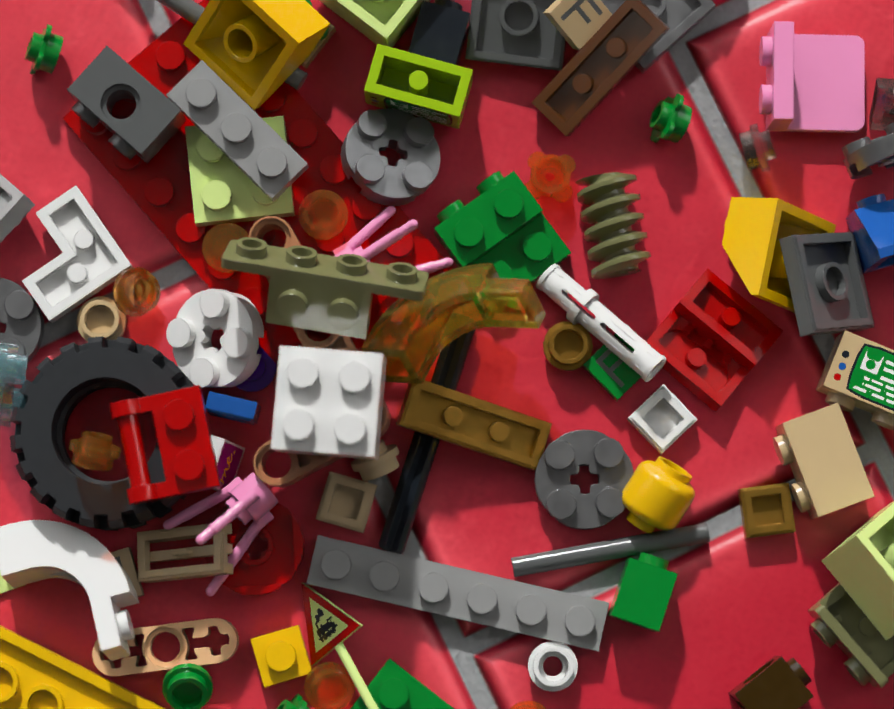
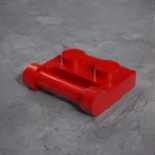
[109,385,222,505]

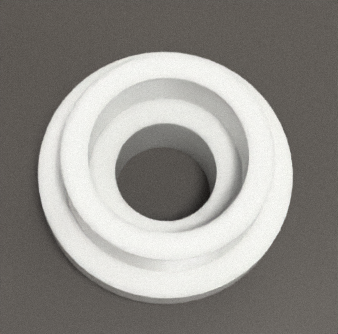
[528,641,578,692]

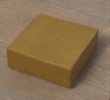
[738,482,796,539]

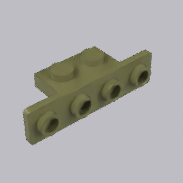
[221,237,429,339]

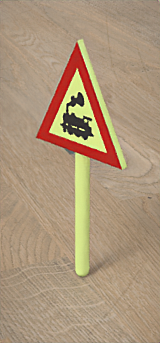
[301,583,379,709]

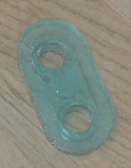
[0,342,28,427]

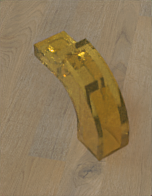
[361,263,546,384]

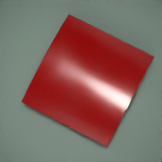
[646,268,783,412]

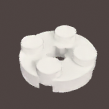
[166,289,264,388]

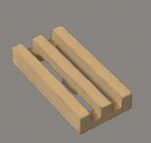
[137,524,233,583]

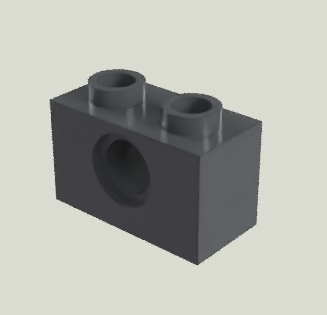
[67,46,187,164]

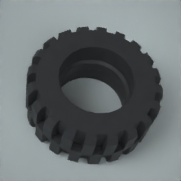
[10,336,194,531]

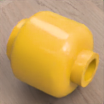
[622,456,695,534]

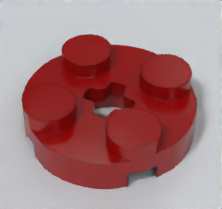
[203,503,304,596]

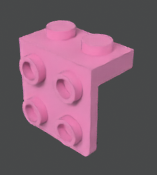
[759,21,865,133]

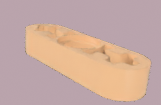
[92,618,239,676]

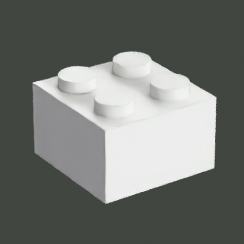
[271,345,387,460]

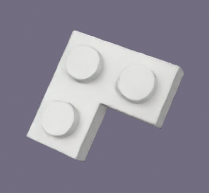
[22,186,134,323]

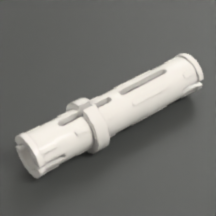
[536,263,667,382]

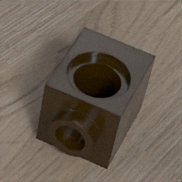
[729,656,814,709]

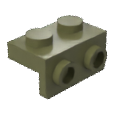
[808,583,894,688]

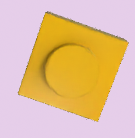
[250,625,313,687]

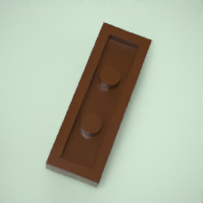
[531,0,670,136]

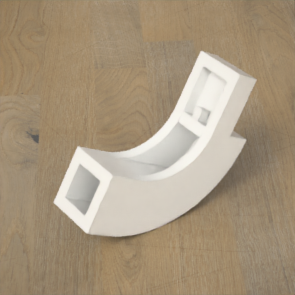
[0,520,139,661]

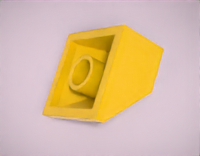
[183,0,330,110]
[722,197,836,313]

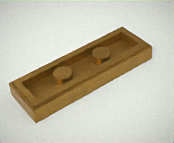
[396,377,552,471]

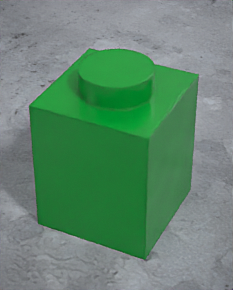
[608,552,678,632]

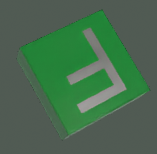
[582,333,641,401]

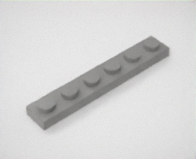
[306,535,609,651]

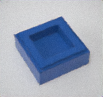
[205,391,261,425]

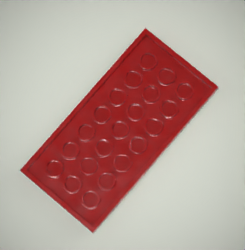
[63,0,466,367]

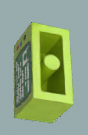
[364,43,473,129]

